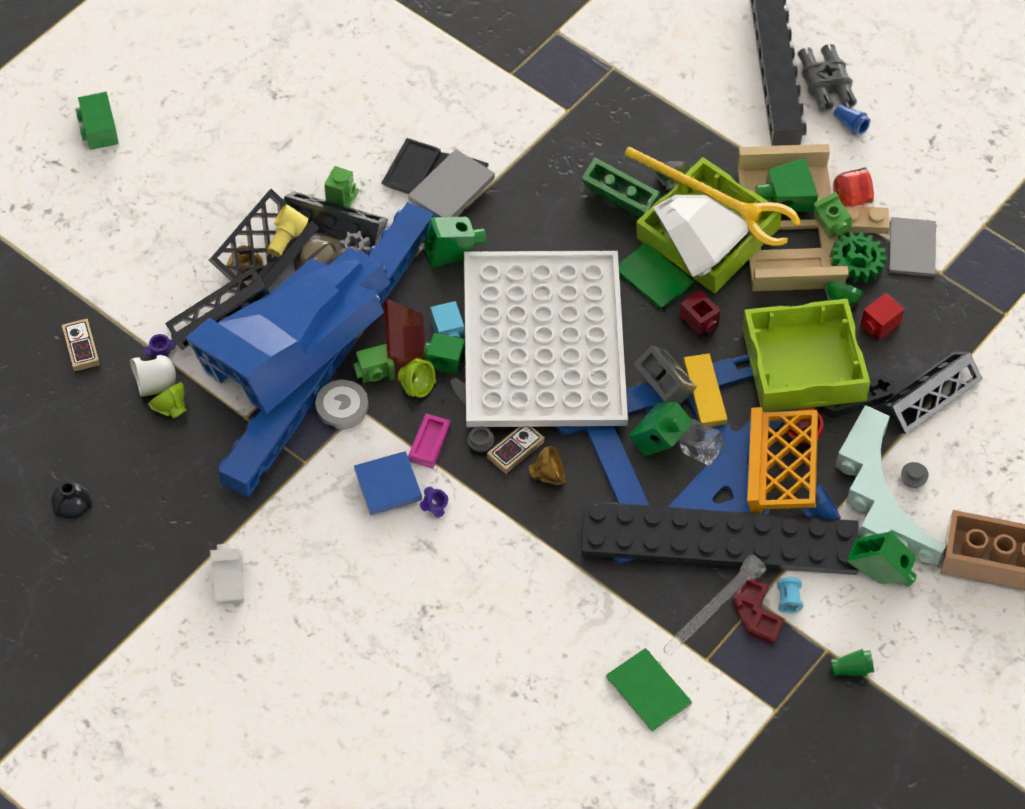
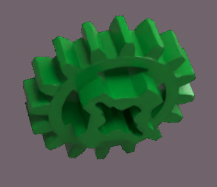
[830,231,887,283]

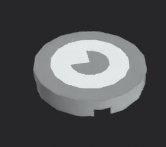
[315,380,369,429]

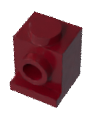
[679,290,721,335]

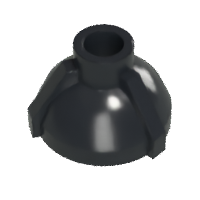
[51,481,92,518]

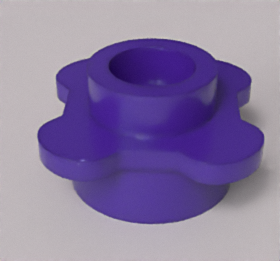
[145,334,176,358]
[420,487,449,518]

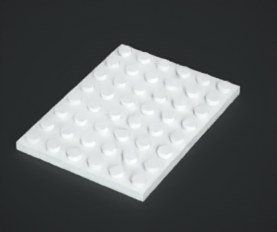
[464,251,628,427]

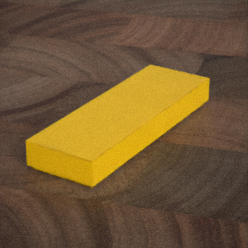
[683,353,728,428]

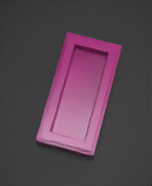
[408,414,451,469]

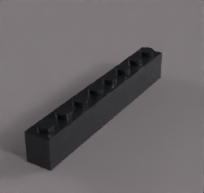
[750,0,807,146]

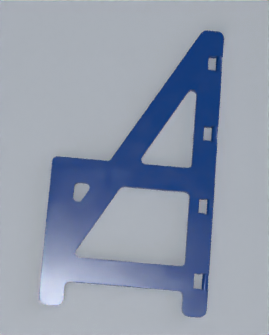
[556,353,797,563]

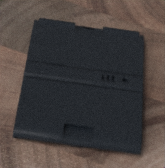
[381,138,489,211]

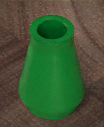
[831,648,874,677]

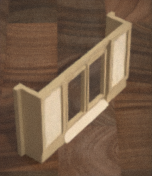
[737,144,849,291]

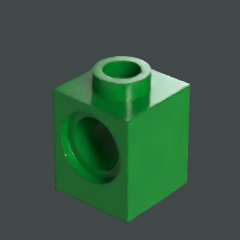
[424,333,465,375]

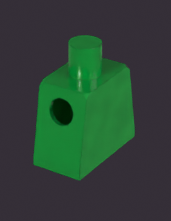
[755,158,818,212]
[423,217,486,268]
[628,402,692,456]
[846,531,917,587]

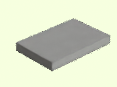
[408,149,495,217]

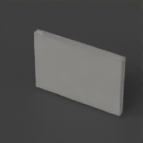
[888,217,937,277]

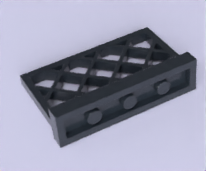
[208,189,319,290]

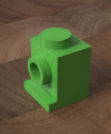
[324,166,359,207]
[814,192,852,239]
[353,344,395,383]

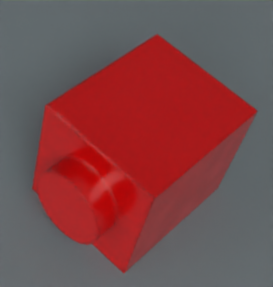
[860,293,904,340]

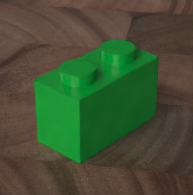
[75,91,119,150]

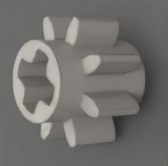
[340,231,371,255]

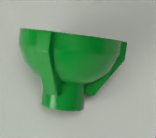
[825,281,863,308]

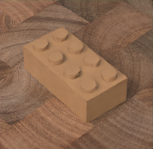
[940,510,1025,590]

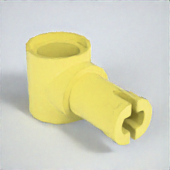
[267,204,308,257]

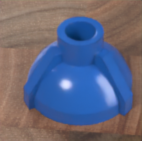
[802,484,841,519]

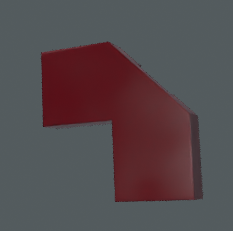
[732,575,785,646]

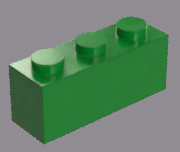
[582,157,661,218]

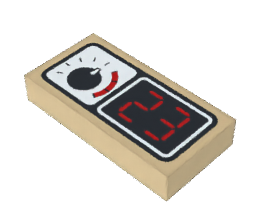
[62,319,100,372]
[487,427,544,474]

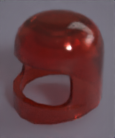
[833,167,874,207]

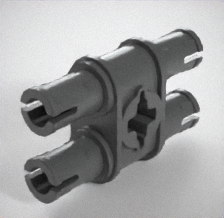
[797,44,857,112]

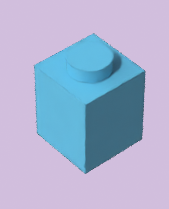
[430,301,464,339]

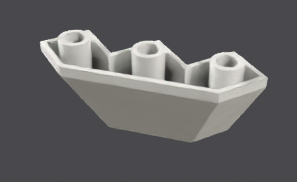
[653,195,750,277]

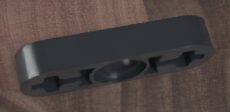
[821,376,895,417]

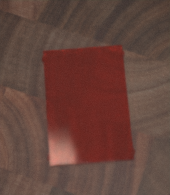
[384,299,426,365]

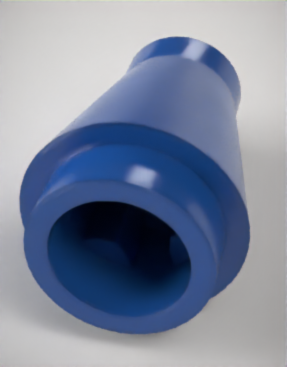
[833,104,870,135]

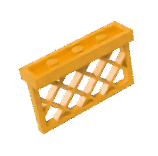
[747,407,818,514]

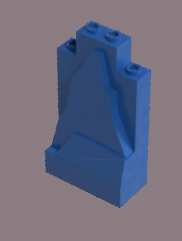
[186,247,391,414]

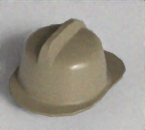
[294,236,344,271]

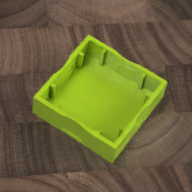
[636,157,781,293]
[742,299,870,412]

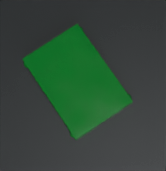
[619,242,694,310]
[606,648,692,731]

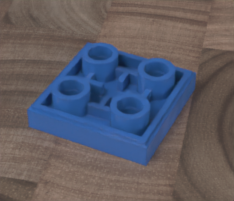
[354,451,422,515]

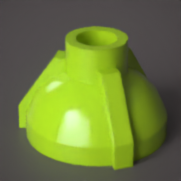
[398,358,436,397]
[148,382,187,419]

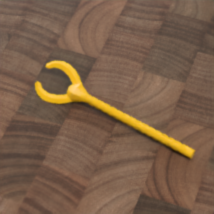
[625,147,800,246]

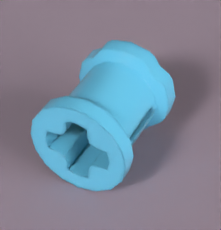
[777,577,803,614]

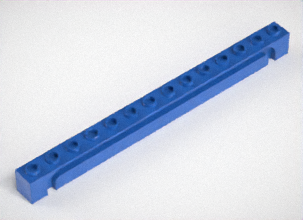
[218,202,434,498]

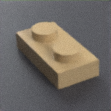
[844,206,890,234]

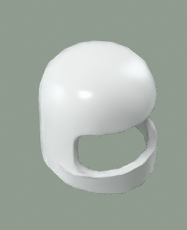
[130,355,176,397]

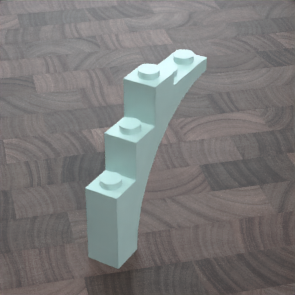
[835,405,947,566]

